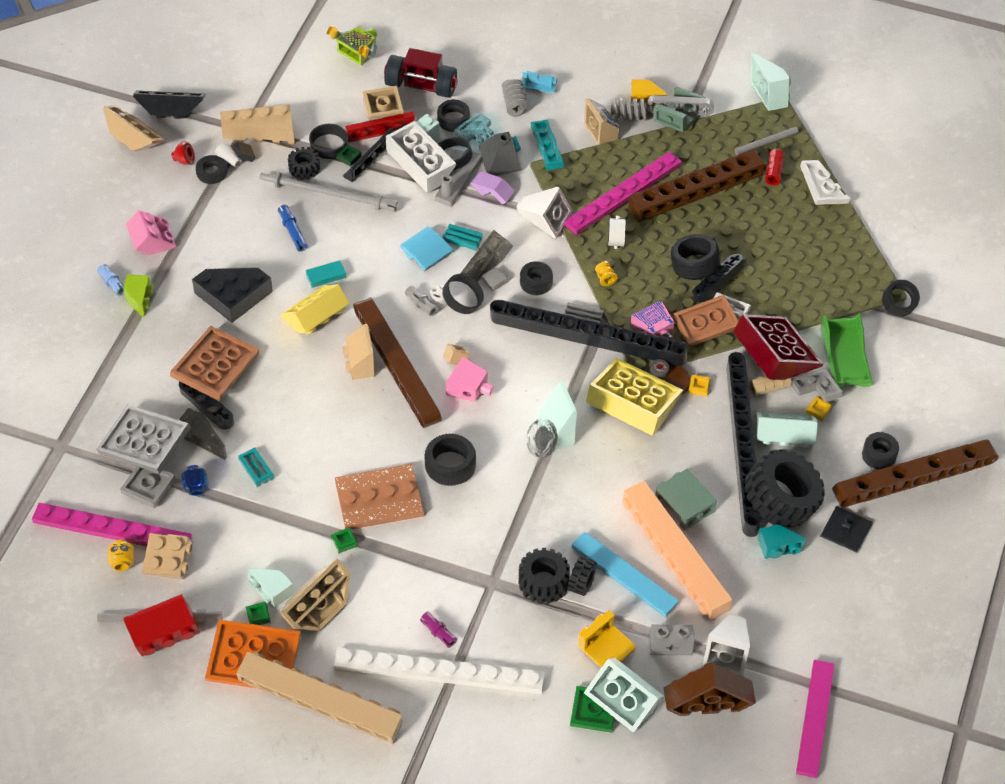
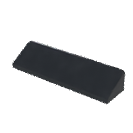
[343,127,394,182]

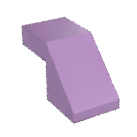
[470,171,515,204]

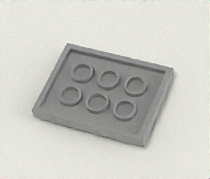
[96,404,191,474]

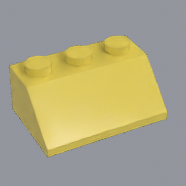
[280,284,349,334]

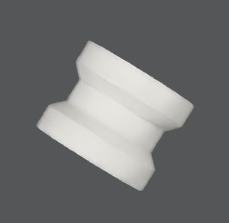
[430,284,447,308]

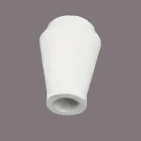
[215,143,241,168]

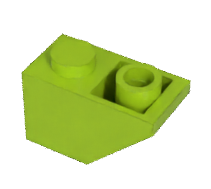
[123,274,153,316]

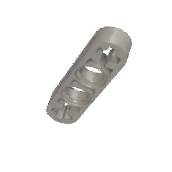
[646,95,714,116]

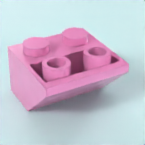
[126,210,176,255]

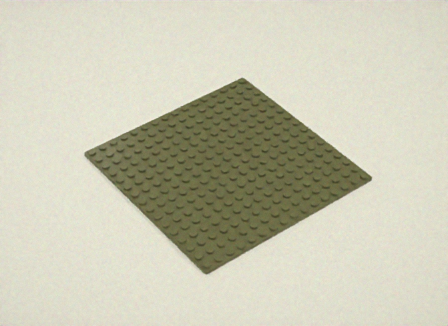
[530,100,907,373]

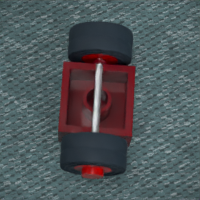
[384,48,458,98]

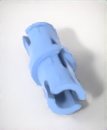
[97,264,124,296]

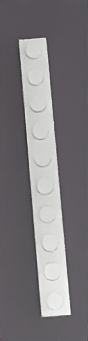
[334,647,544,694]

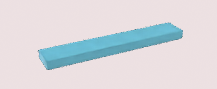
[572,532,679,617]

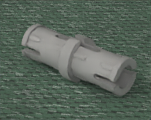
[405,286,438,316]

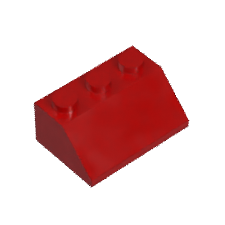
[123,594,200,657]

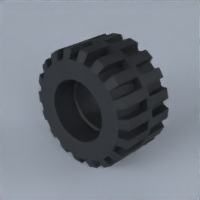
[518,548,570,604]

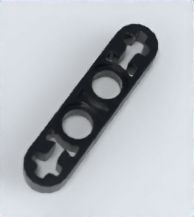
[692,254,745,303]
[179,381,234,430]

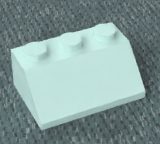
[756,411,818,447]
[584,657,664,732]

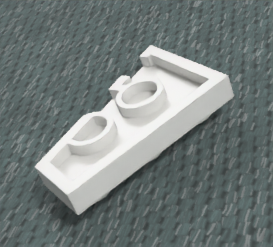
[800,160,851,205]

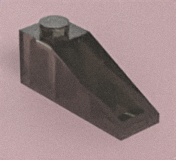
[460,230,513,282]
[179,408,227,460]

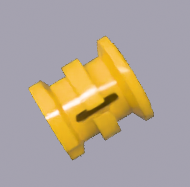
[595,261,618,286]

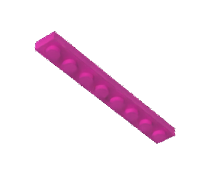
[564,151,682,236]
[32,503,192,546]

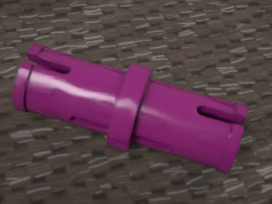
[420,611,457,648]

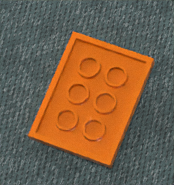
[205,619,301,689]

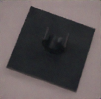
[820,506,873,553]

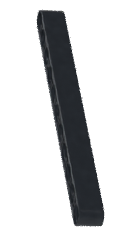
[490,300,688,366]
[726,352,762,537]

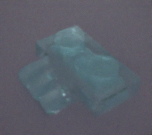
[454,112,494,144]

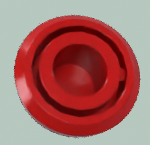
[171,141,195,165]

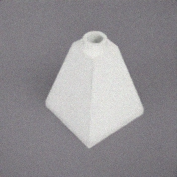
[517,187,573,238]
[702,614,750,677]

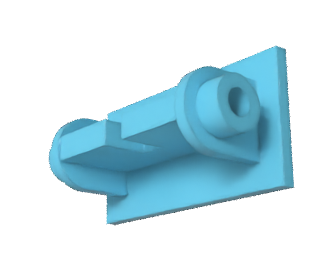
[522,71,558,93]

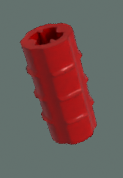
[765,149,785,186]

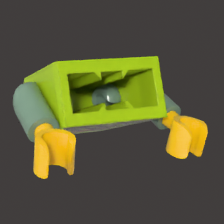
[326,26,377,66]

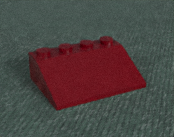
[733,314,823,380]

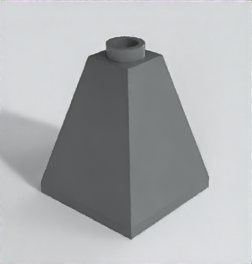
[479,132,522,176]

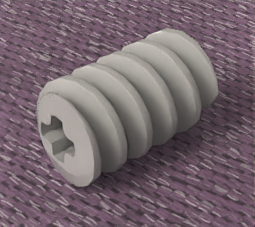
[502,79,528,117]
[610,98,646,120]

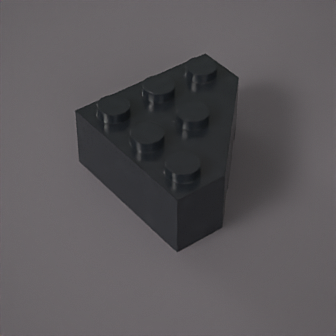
[192,268,273,323]

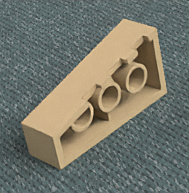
[220,104,295,144]

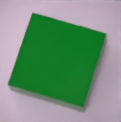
[331,527,357,553]
[246,602,271,625]

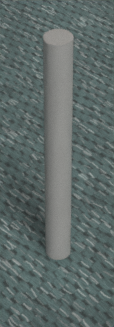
[734,127,799,155]

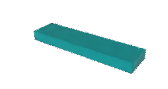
[531,119,564,170]

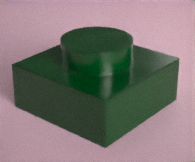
[337,144,362,167]

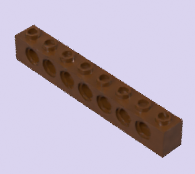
[628,150,765,222]

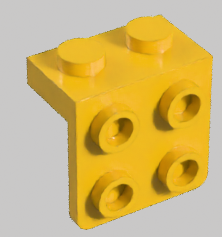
[578,610,636,668]

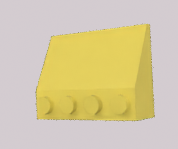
[586,358,683,436]

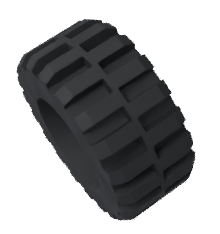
[745,449,825,528]

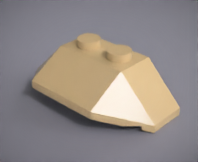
[103,105,164,151]
[280,558,351,631]

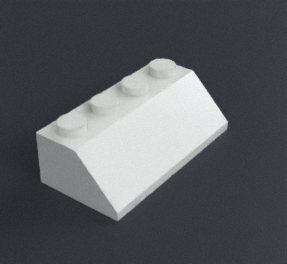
[386,121,456,193]

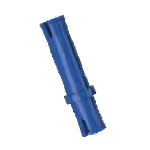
[278,205,308,252]

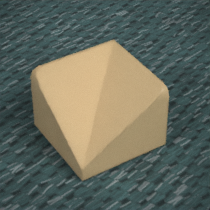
[443,344,470,365]

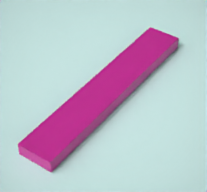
[796,660,834,778]

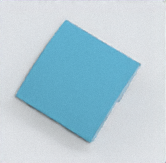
[400,226,453,271]

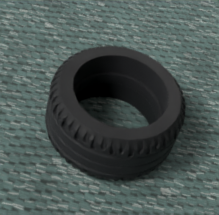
[671,234,720,280]
[424,433,476,486]

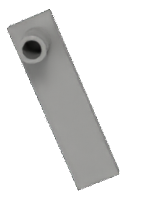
[435,149,482,207]

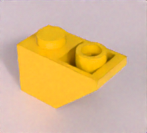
[631,79,666,106]

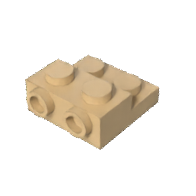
[142,533,193,580]

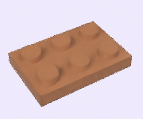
[673,295,739,348]

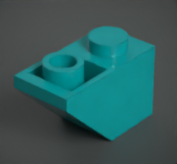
[758,525,806,559]

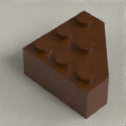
[663,663,756,716]

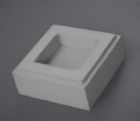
[482,267,508,291]

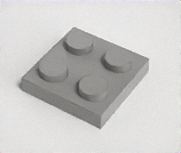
[120,466,176,508]

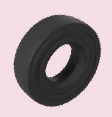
[195,155,228,184]

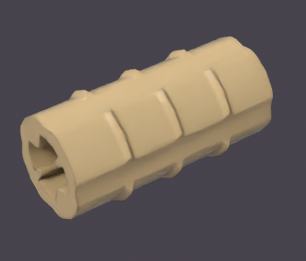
[750,376,792,396]

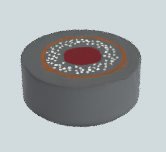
[650,359,669,378]

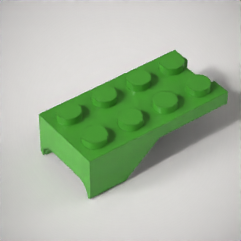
[820,313,873,389]

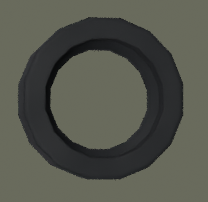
[437,99,470,132]
[882,279,920,317]

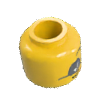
[108,540,134,571]

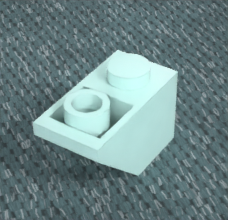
[248,568,294,608]

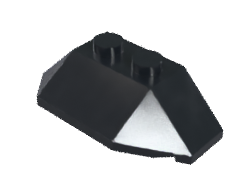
[133,90,206,119]

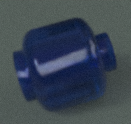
[181,465,209,496]

